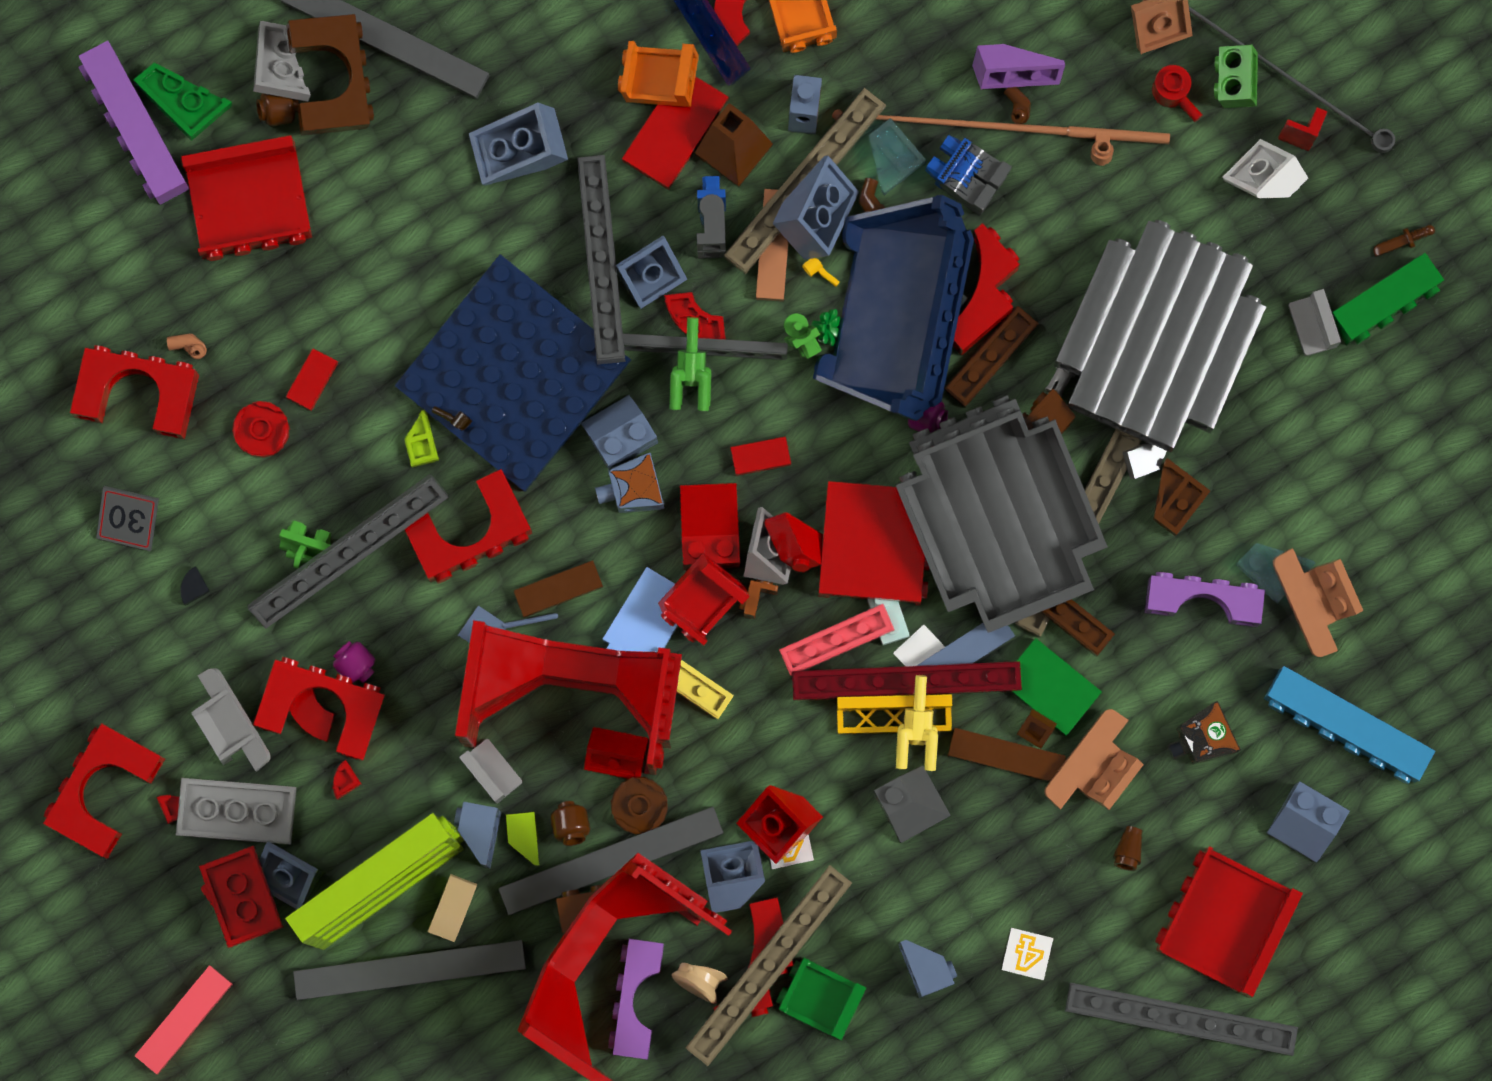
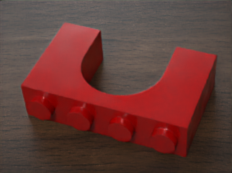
[70,345,199,440]
[404,469,533,584]
[253,657,385,761]
[43,723,165,859]

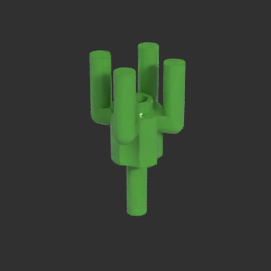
[669,317,711,411]

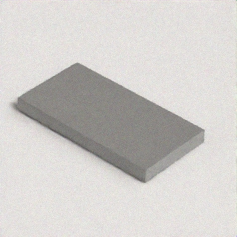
[176,778,297,845]

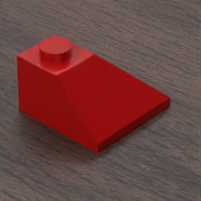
[736,785,823,864]

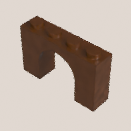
[286,14,374,136]

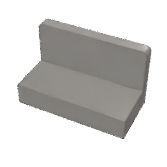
[1288,289,1341,356]
[459,739,522,804]

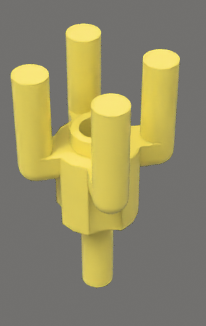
[896,675,938,771]

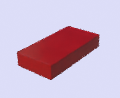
[286,348,338,412]
[730,436,791,476]

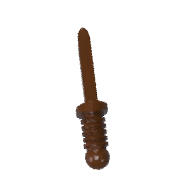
[1373,225,1435,257]

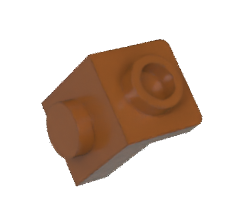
[739,579,778,619]

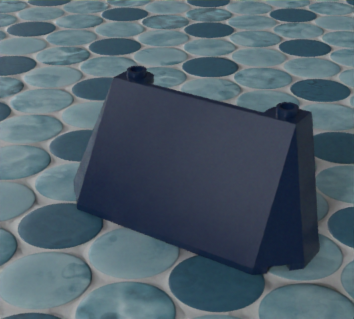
[813,195,974,421]

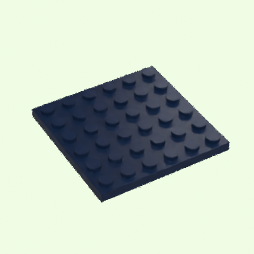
[395,254,631,492]

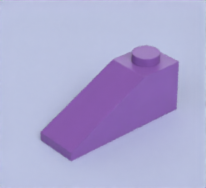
[972,44,1065,89]

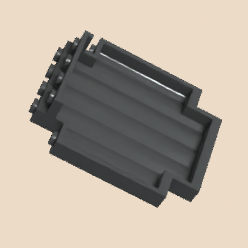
[1054,220,1266,453]
[896,395,1108,633]

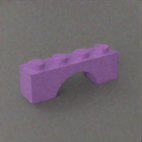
[1145,572,1265,627]
[608,939,664,1060]

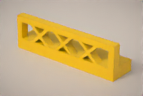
[837,694,952,734]

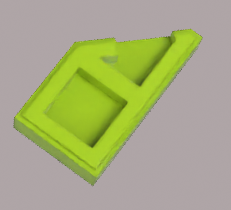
[404,410,439,468]
[506,812,539,866]

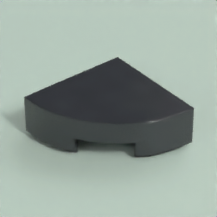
[181,566,210,606]

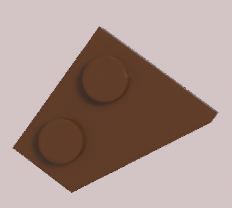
[1153,458,1210,537]

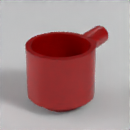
[1152,65,1203,122]

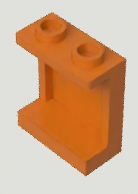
[769,0,837,53]
[618,41,699,107]

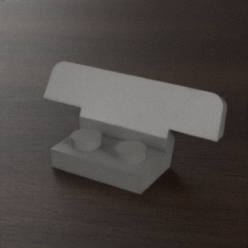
[191,668,270,772]

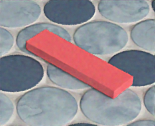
[779,604,895,676]
[135,965,232,1074]

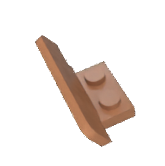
[1273,548,1363,657]
[1044,709,1144,810]

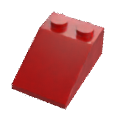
[680,483,740,570]

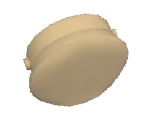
[672,962,727,1004]

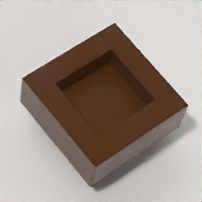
[1017,709,1057,749]

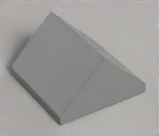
[744,507,791,585]

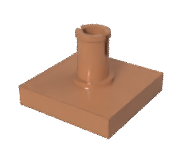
[1131,0,1193,54]

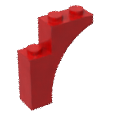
[953,223,1020,356]
[714,897,793,1017]

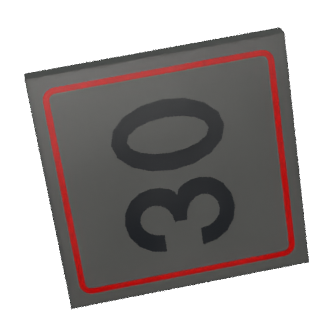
[96,486,159,551]

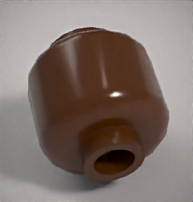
[256,93,299,127]
[550,801,590,846]

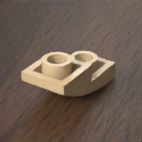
[428,874,477,942]

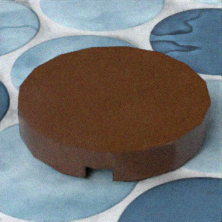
[611,776,668,834]

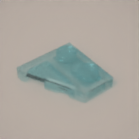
[869,118,926,196]
[1236,543,1315,603]

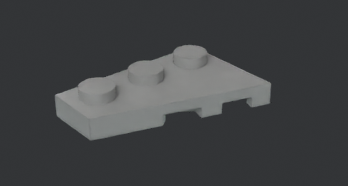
[253,21,311,102]

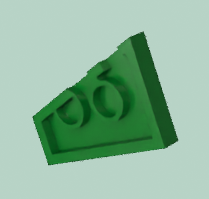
[133,63,232,141]

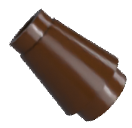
[1113,826,1143,871]

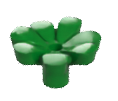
[811,309,841,346]

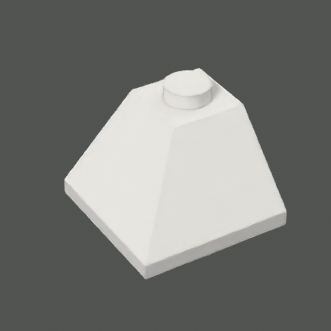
[1222,139,1308,198]

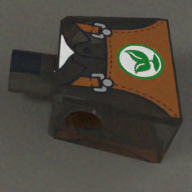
[1167,701,1241,765]

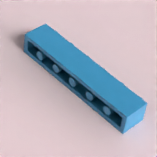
[1264,666,1435,784]

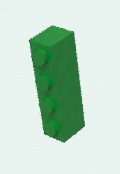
[1332,253,1444,345]

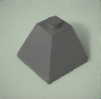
[873,766,951,843]

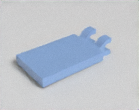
[603,567,678,652]

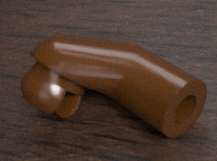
[1003,87,1031,124]
[859,178,885,213]

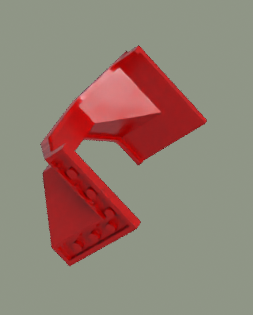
[455,620,682,775]
[517,853,732,1081]

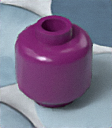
[908,401,948,433]
[333,641,375,683]

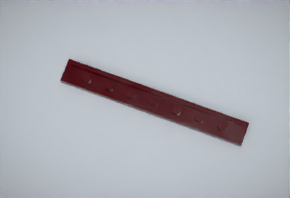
[792,661,1022,701]

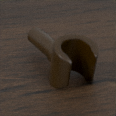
[432,406,472,431]

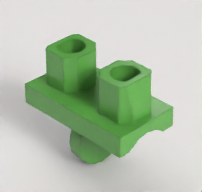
[783,313,822,359]
[279,521,331,569]

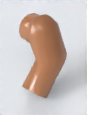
[167,333,207,360]

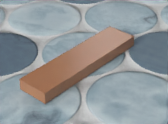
[756,189,788,302]

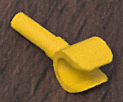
[802,258,840,287]

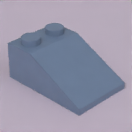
[469,103,568,185]
[773,156,859,259]

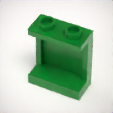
[776,957,866,1041]

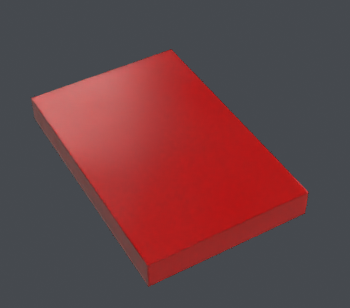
[199,846,284,948]

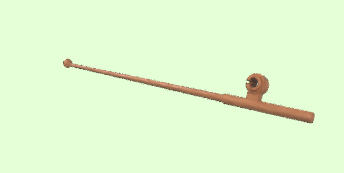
[832,109,1170,166]

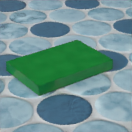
[1010,638,1102,736]

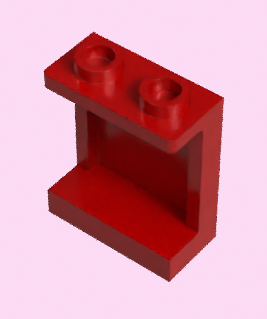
[658,553,750,645]

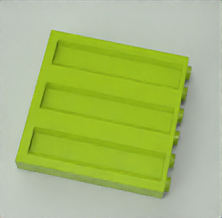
[285,813,465,950]

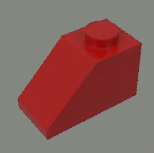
[764,512,823,572]

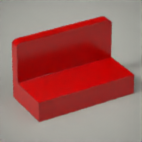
[1278,107,1327,151]
[584,727,649,779]

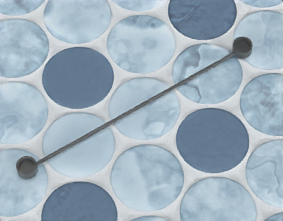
[1189,7,1395,153]

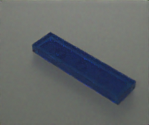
[674,0,751,86]

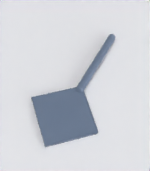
[458,606,558,643]

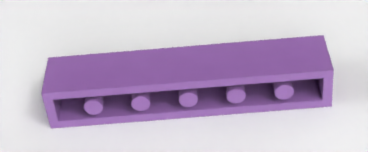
[78,41,189,205]

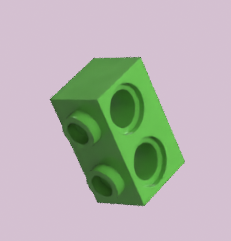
[1214,45,1258,108]

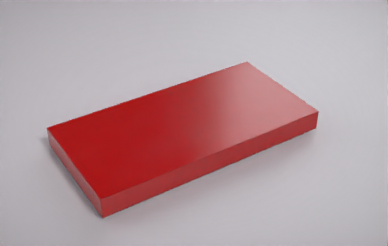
[622,77,729,190]

